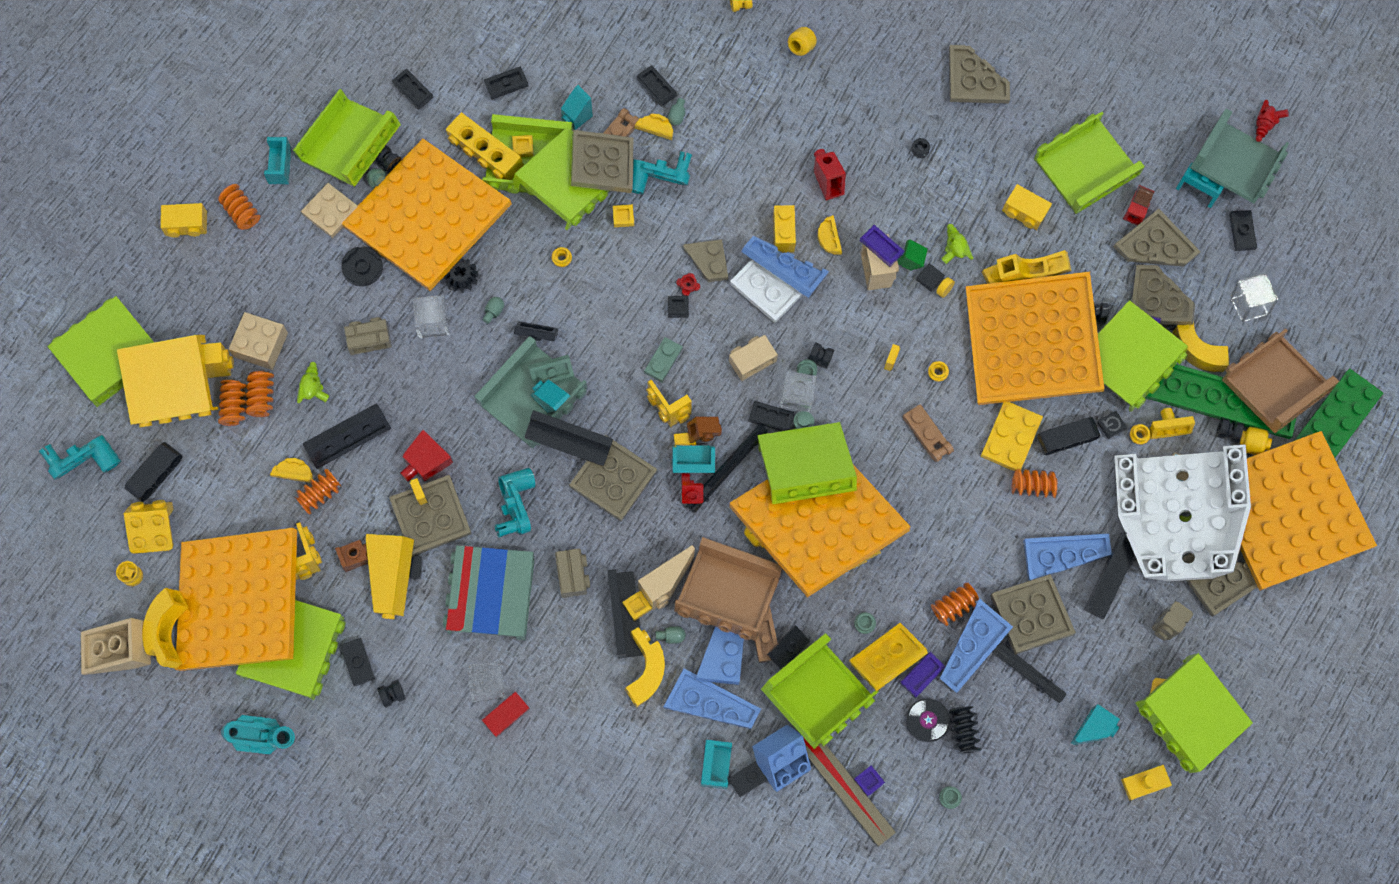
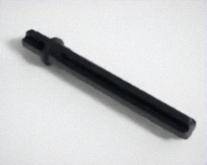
[686,424,767,513]
[992,642,1066,703]

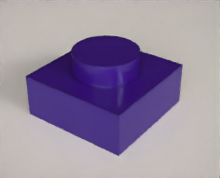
[854,765,885,797]

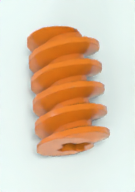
[218,184,261,230]
[246,371,274,417]
[218,380,247,426]
[294,469,342,515]
[1012,469,1058,498]
[931,582,979,627]

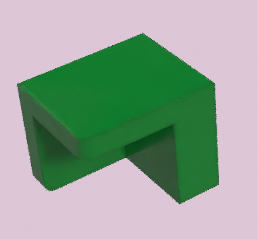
[897,239,928,271]

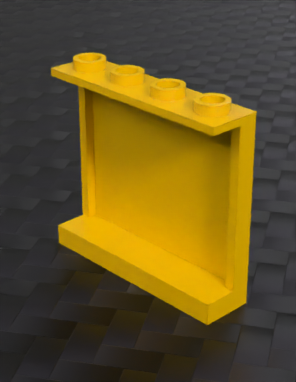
[117,335,219,428]

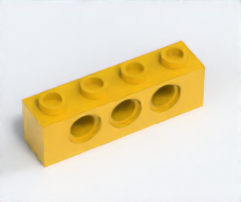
[445,112,524,180]

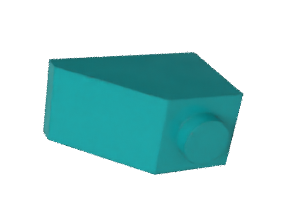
[561,85,593,130]
[530,379,570,413]
[1070,704,1120,745]

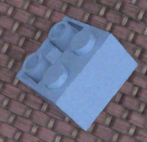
[752,725,811,792]

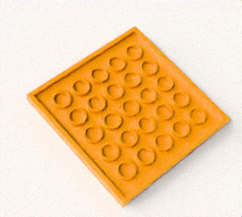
[342,138,512,291]
[966,272,1104,405]
[1240,431,1377,591]
[730,464,911,598]
[175,528,297,671]

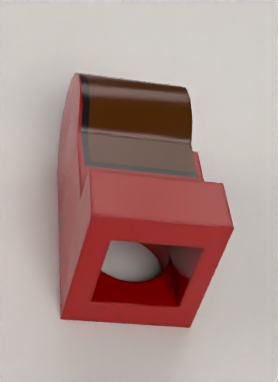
[1123,185,1155,226]

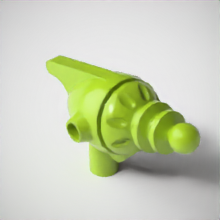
[941,224,974,264]
[297,362,329,403]

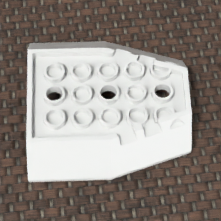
[1115,445,1251,581]

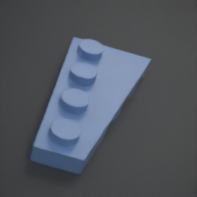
[741,236,829,298]
[1023,534,1112,581]
[940,598,1013,693]
[696,626,744,685]
[663,669,761,729]

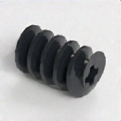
[949,706,982,754]

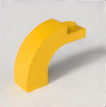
[997,250,1072,282]
[1172,322,1229,372]
[142,588,189,669]
[624,627,665,708]

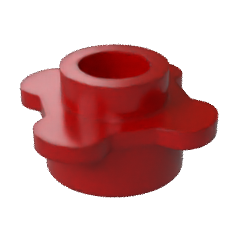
[676,273,700,296]

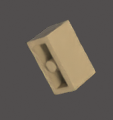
[729,335,778,381]

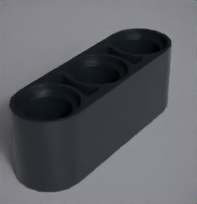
[1037,417,1101,455]
[124,442,183,502]

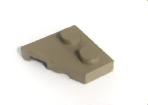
[683,239,728,282]

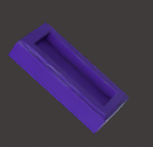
[859,225,905,267]
[900,652,946,698]

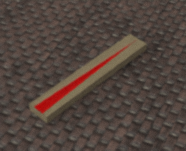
[803,737,896,847]

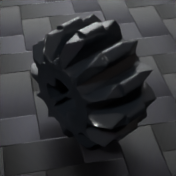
[444,258,479,293]

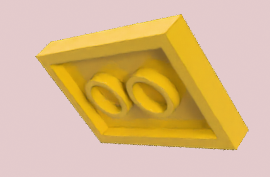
[980,402,1043,471]
[849,623,928,692]

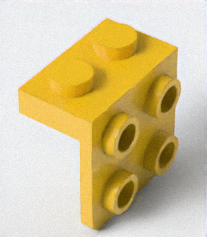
[646,380,692,427]
[123,500,173,554]
[296,522,322,580]

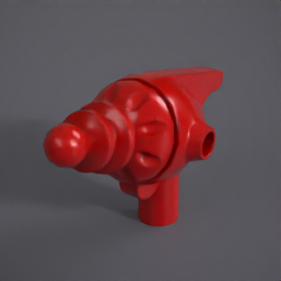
[1255,100,1289,142]

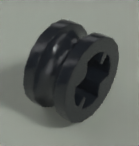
[912,138,930,158]

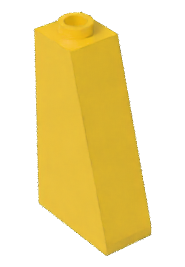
[366,534,414,620]

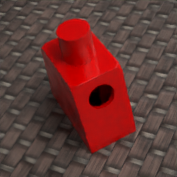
[814,149,846,201]
[400,430,453,482]

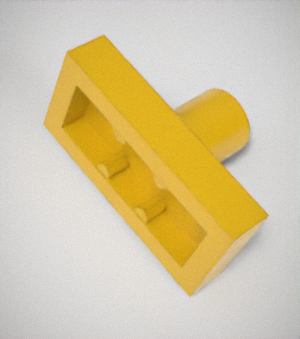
[1149,408,1195,439]
[1121,765,1172,801]

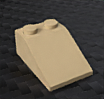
[638,545,695,610]
[81,618,151,675]

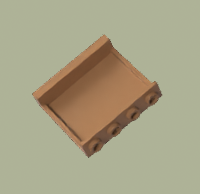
[1222,329,1339,433]
[674,537,783,641]

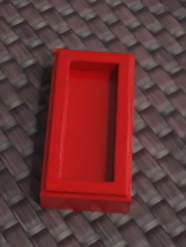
[482,691,530,738]

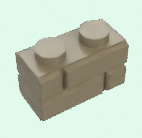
[344,317,392,355]
[555,548,590,598]
[1152,601,1193,641]

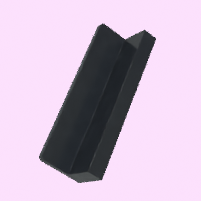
[303,403,391,469]
[524,410,613,466]
[1084,531,1135,620]
[608,569,643,659]

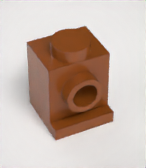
[687,417,722,443]
[335,540,368,572]

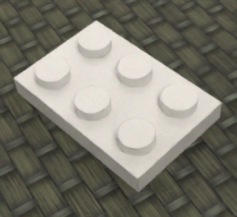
[730,259,803,323]

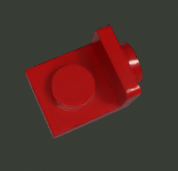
[681,473,703,504]

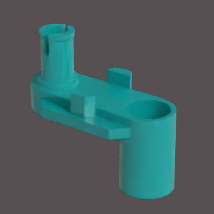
[632,151,692,195]
[39,435,122,480]
[495,467,536,538]
[221,715,295,755]

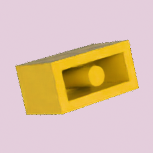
[1002,184,1052,230]
[161,203,207,238]
[773,205,796,253]
[201,342,234,378]

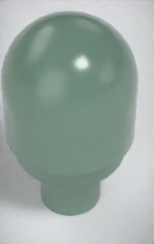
[668,98,686,126]
[482,297,504,324]
[655,626,686,644]

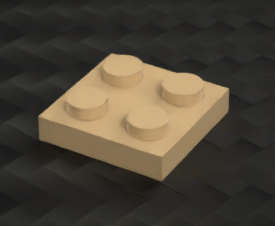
[301,183,358,238]

